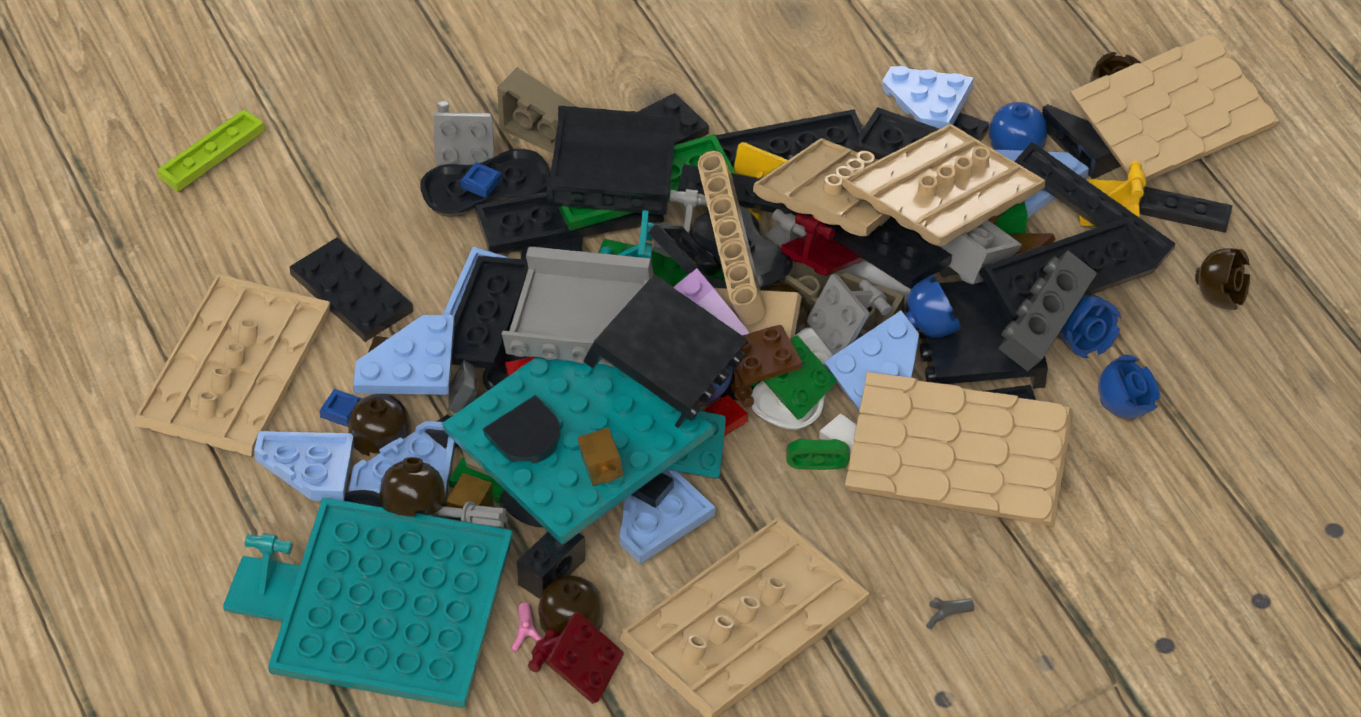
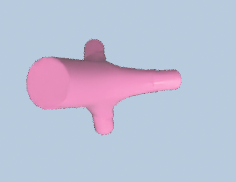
[511,602,543,652]

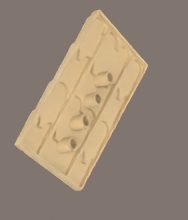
[1070,34,1279,181]
[842,124,1046,246]
[753,138,891,236]
[135,274,330,456]
[845,372,1073,527]
[619,517,870,717]

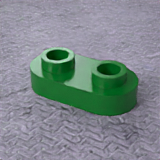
[786,439,850,470]

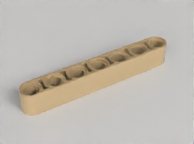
[698,151,765,325]

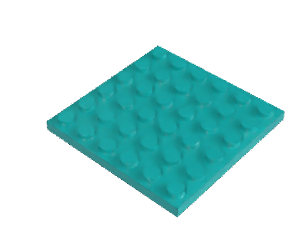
[442,357,713,545]
[268,497,513,709]

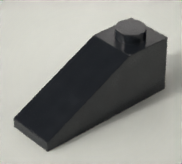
[1042,104,1121,180]

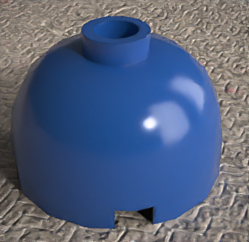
[989,102,1047,151]
[905,274,962,338]
[1059,295,1121,358]
[1098,354,1160,419]

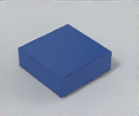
[460,162,502,198]
[319,389,362,427]

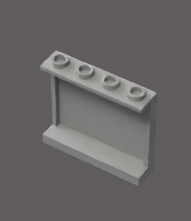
[502,247,653,367]

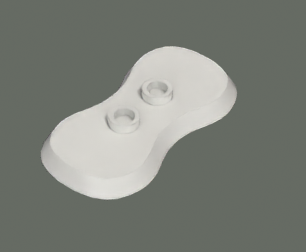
[751,327,833,431]

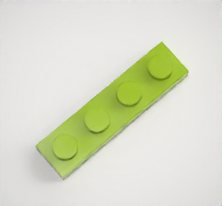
[157,109,265,192]

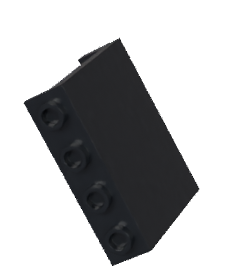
[547,106,677,215]
[583,274,748,428]
[916,281,1048,389]

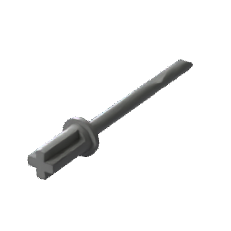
[415,501,508,528]

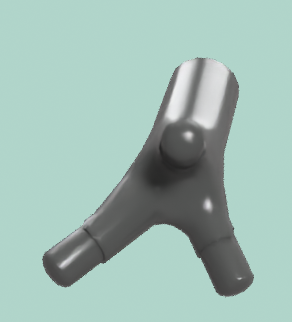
[926,598,974,629]

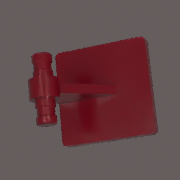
[780,213,863,276]
[528,612,624,704]

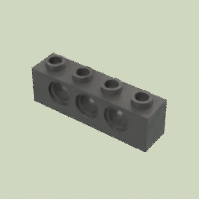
[998,251,1097,371]

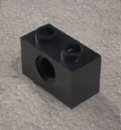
[517,531,585,599]

